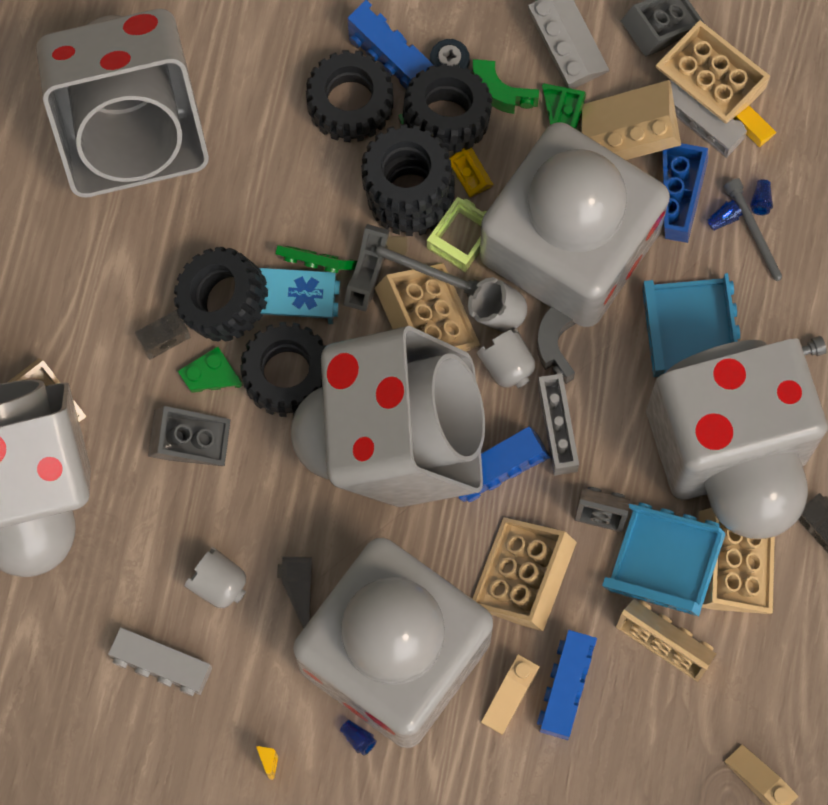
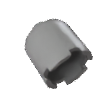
[468,277,527,332]
[476,328,535,388]
[184,547,246,608]

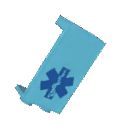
[260,268,340,324]

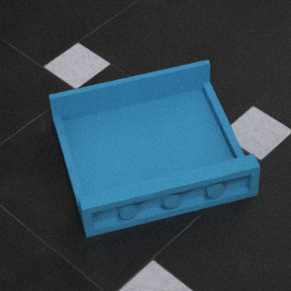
[642,273,740,377]
[602,502,726,617]

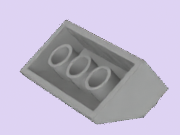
[528,0,610,89]

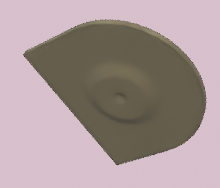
[385,237,407,261]

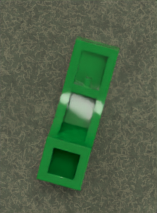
[472,59,539,114]

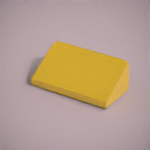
[733,106,776,148]
[449,148,494,198]
[256,746,278,780]

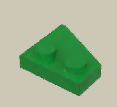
[542,83,586,129]
[178,347,243,393]

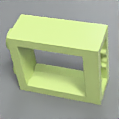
[427,197,487,272]

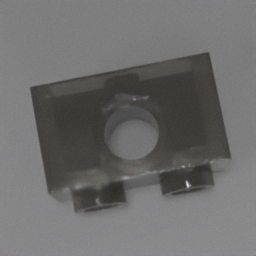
[135,310,191,360]

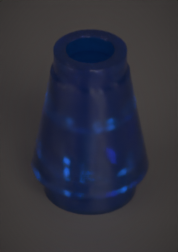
[750,179,773,216]
[707,200,743,231]
[340,720,377,756]

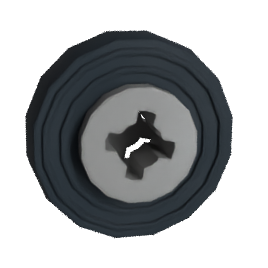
[430,39,470,69]

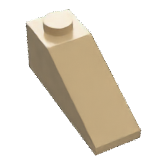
[481,655,540,735]
[724,745,799,805]

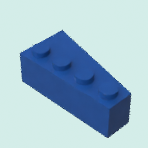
[347,0,433,89]
[663,143,708,243]
[458,426,551,502]
[537,630,597,740]

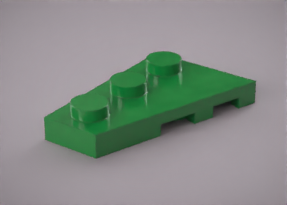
[276,245,358,273]

